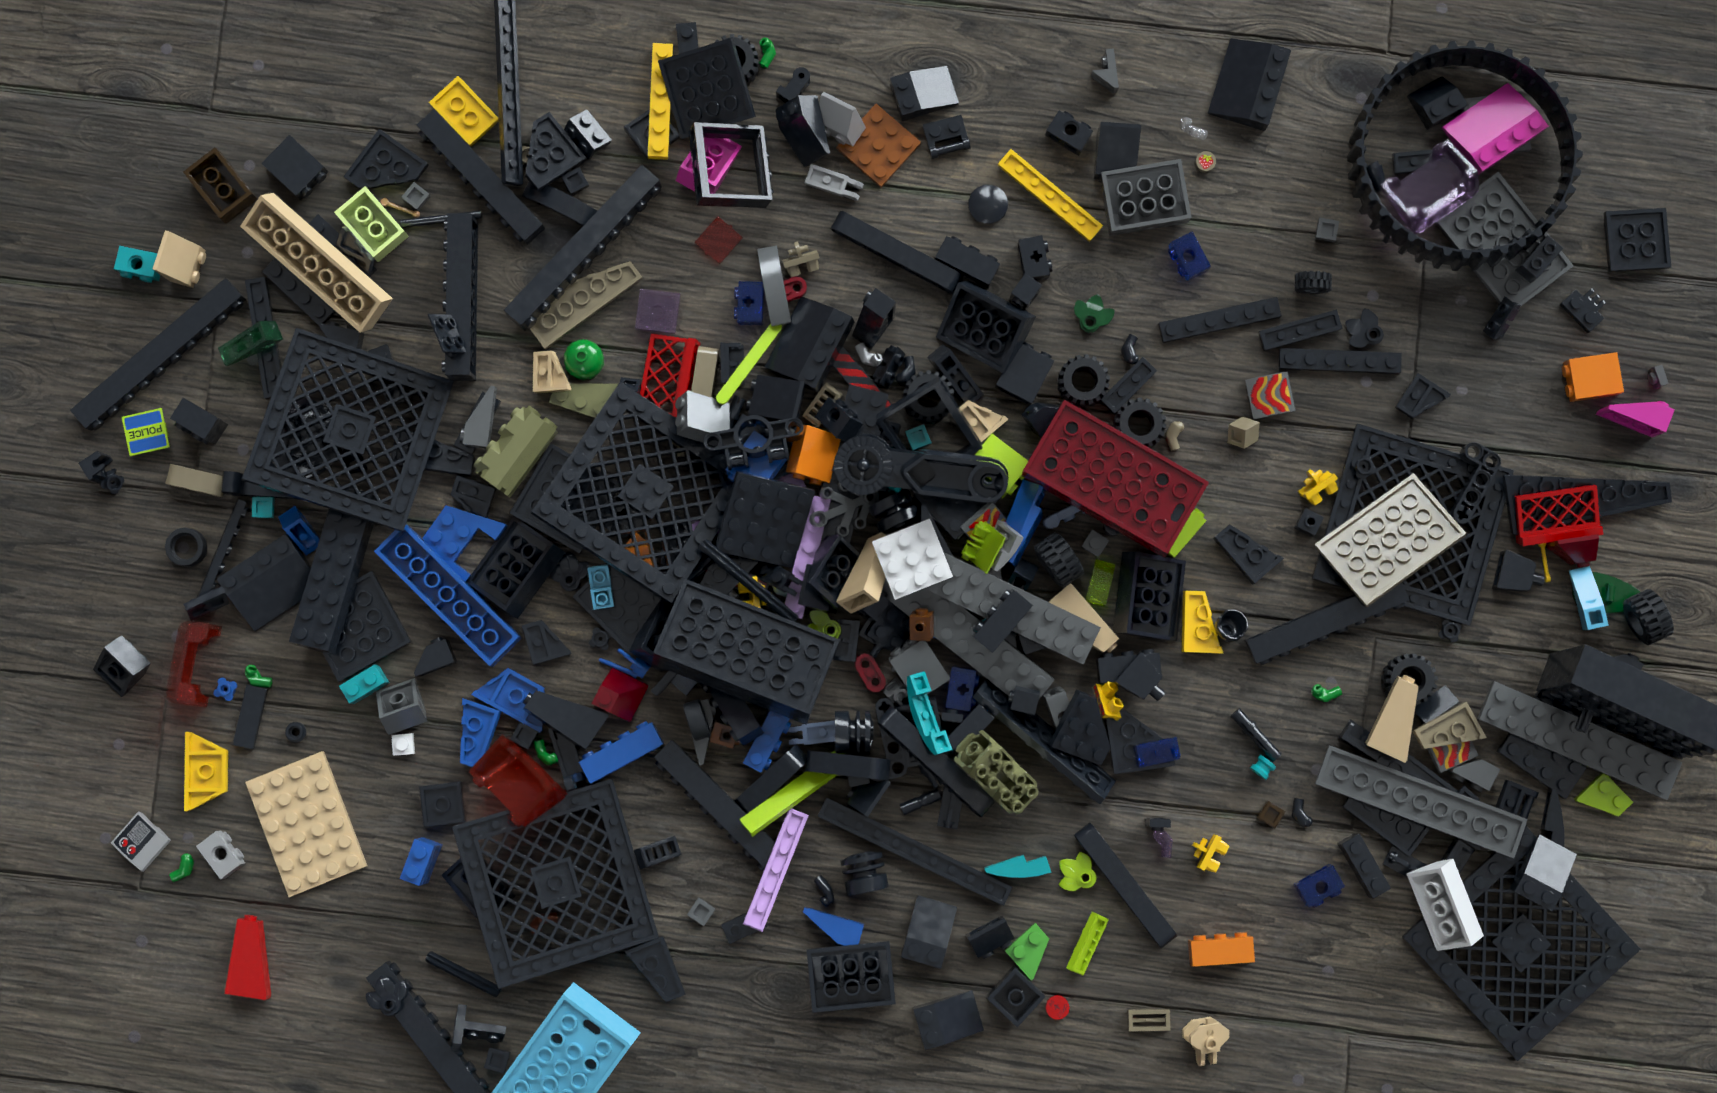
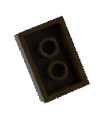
[183,147,258,224]

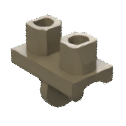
[782,241,819,277]

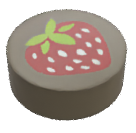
[1195,151,1216,173]

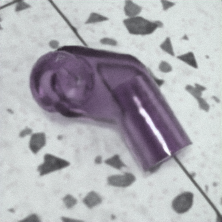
[1153,830,1173,858]

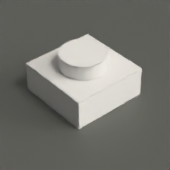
[392,733,415,756]

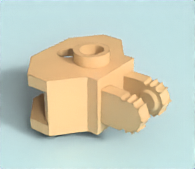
[1182,1017,1229,1066]

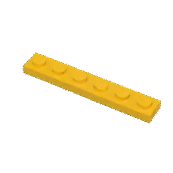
[648,43,673,160]
[997,149,1103,242]

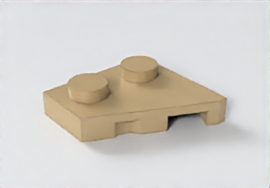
[533,351,571,393]
[959,400,1008,442]

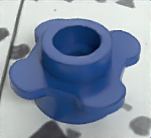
[214,678,237,701]

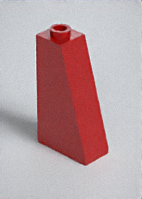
[224,915,271,1000]

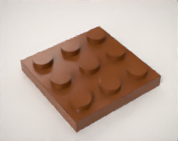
[836,104,921,188]

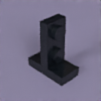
[451,1004,506,1052]

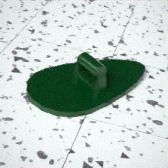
[1572,572,1640,613]

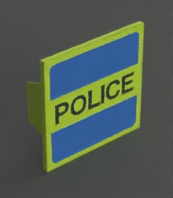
[122,408,170,456]

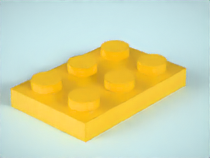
[429,76,499,147]

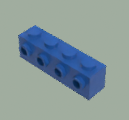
[743,711,792,773]

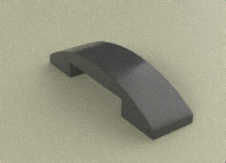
[757,246,791,327]

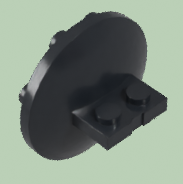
[270,398,340,479]

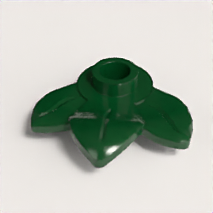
[1074,294,1115,333]

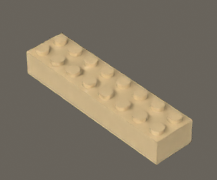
[240,193,393,333]

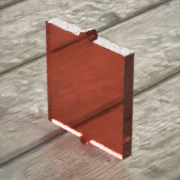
[695,216,743,264]

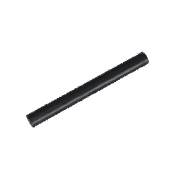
[400,210,482,228]

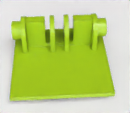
[961,521,1006,574]

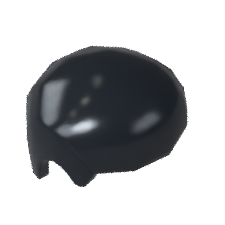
[1215,609,1248,642]

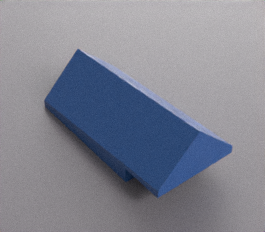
[1005,479,1046,568]

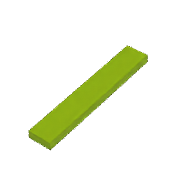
[739,751,844,837]

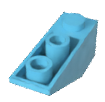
[1569,566,1609,630]

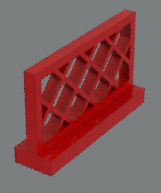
[640,334,700,418]
[1515,485,1603,546]

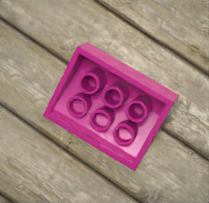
[1442,83,1549,177]

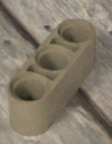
[691,346,719,398]
[165,464,224,497]

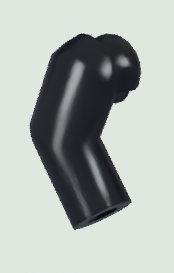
[896,356,916,384]

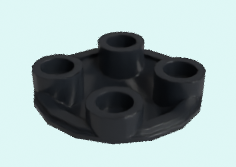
[968,185,1008,224]

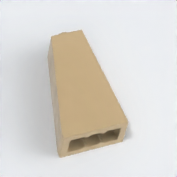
[836,532,886,613]
[1049,583,1119,653]
[1365,675,1418,763]

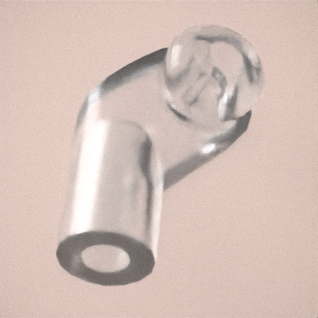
[1179,117,1208,140]

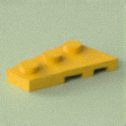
[1182,591,1223,654]

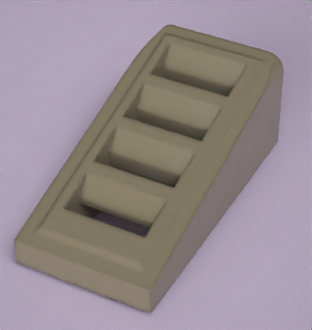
[802,382,842,428]

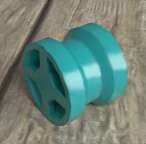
[1250,755,1276,780]

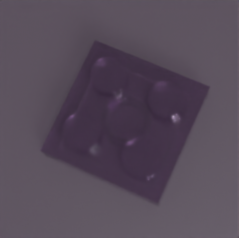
[635,289,681,334]

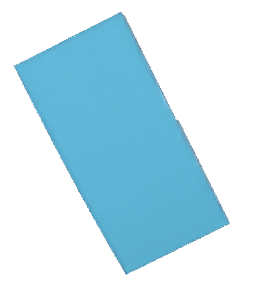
[587,564,614,610]

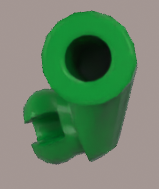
[759,37,776,69]

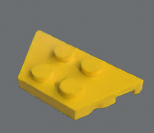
[184,732,228,811]

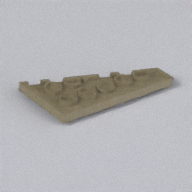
[509,261,643,350]

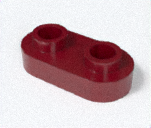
[784,277,807,302]
[855,654,886,692]

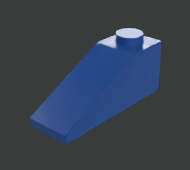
[803,907,864,946]

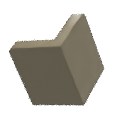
[1227,417,1260,449]

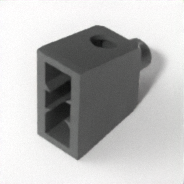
[1042,686,1069,728]

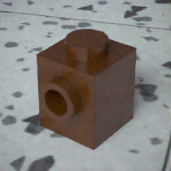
[910,608,934,641]

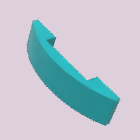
[907,671,952,755]

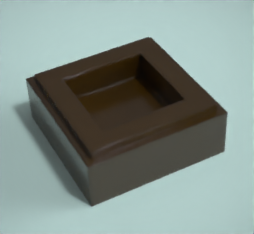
[1256,800,1286,829]

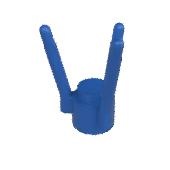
[599,649,651,679]

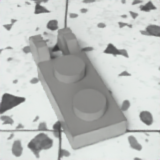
[805,164,864,201]

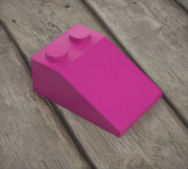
[675,138,742,194]
[1596,401,1675,438]

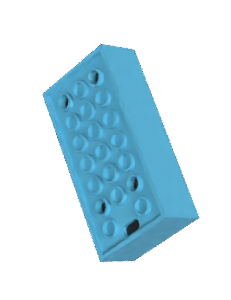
[492,982,641,1093]

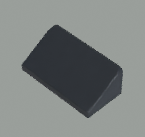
[1414,685,1459,725]

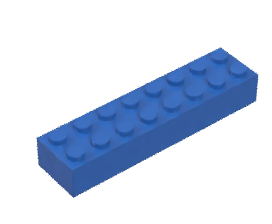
[374,524,522,667]

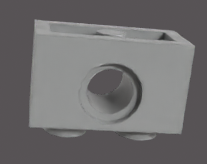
[196,831,245,879]

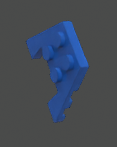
[422,505,508,583]

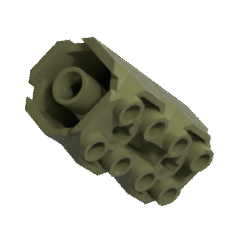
[474,405,558,497]
[954,730,1039,815]

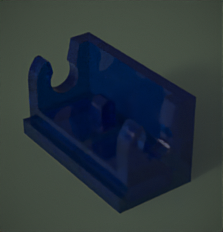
[1134,737,1181,768]

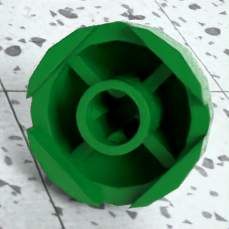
[564,339,604,380]

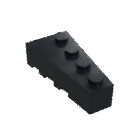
[852,288,896,350]

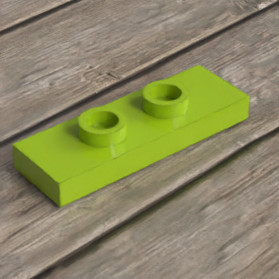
[1066,912,1109,976]

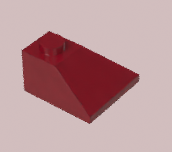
[1546,534,1599,568]
[591,668,649,722]

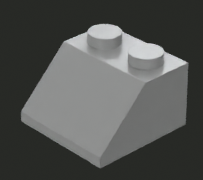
[819,92,866,147]

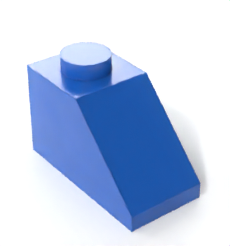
[278,506,320,556]

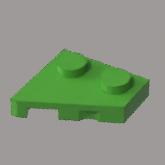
[1005,923,1049,981]

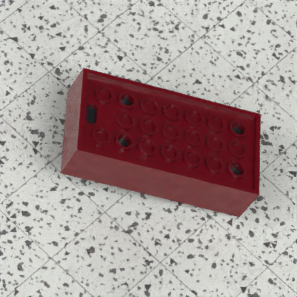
[1022,400,1209,558]

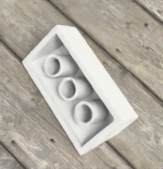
[1407,859,1484,951]

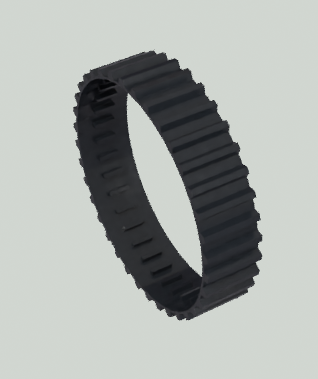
[1347,40,1583,271]

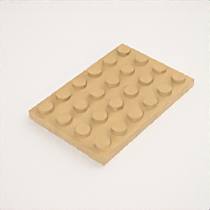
[245,751,367,897]

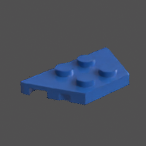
[471,668,545,733]

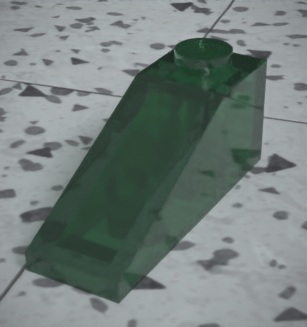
[218,321,283,366]

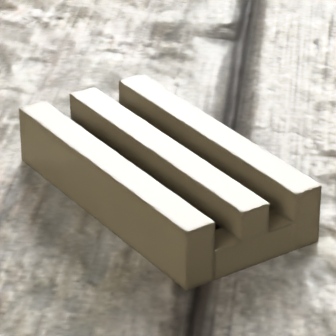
[1128,1009,1170,1031]

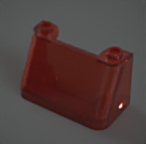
[166,621,222,707]
[469,735,568,827]

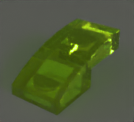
[1085,559,1116,607]

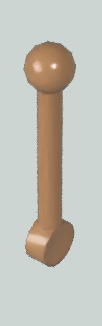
[381,198,420,218]

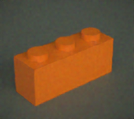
[1188,932,1255,966]

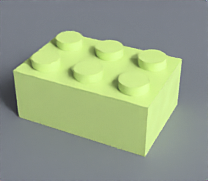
[334,186,409,262]

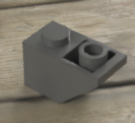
[1447,759,1500,793]

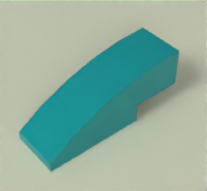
[984,854,1051,878]

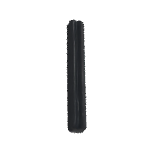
[425,951,502,997]

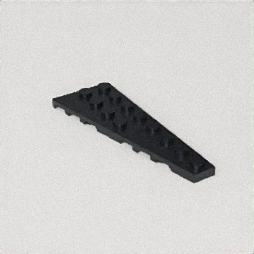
[1502,474,1672,535]

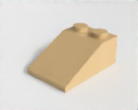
[153,230,206,288]

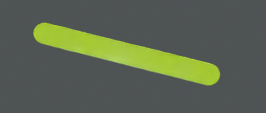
[716,324,782,405]

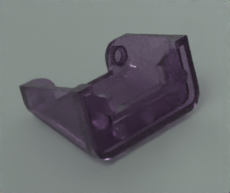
[1381,139,1479,234]

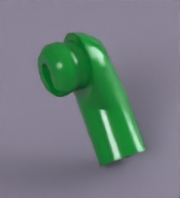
[245,665,272,688]
[1311,684,1343,702]
[534,740,558,766]
[169,853,194,882]

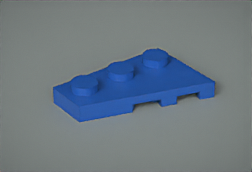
[460,698,502,770]

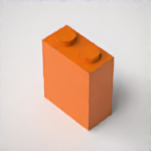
[1562,352,1624,402]
[786,425,840,486]

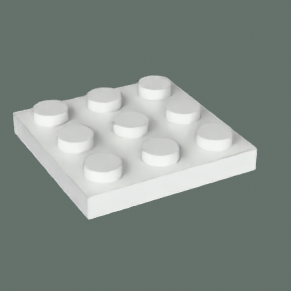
[872,519,953,600]

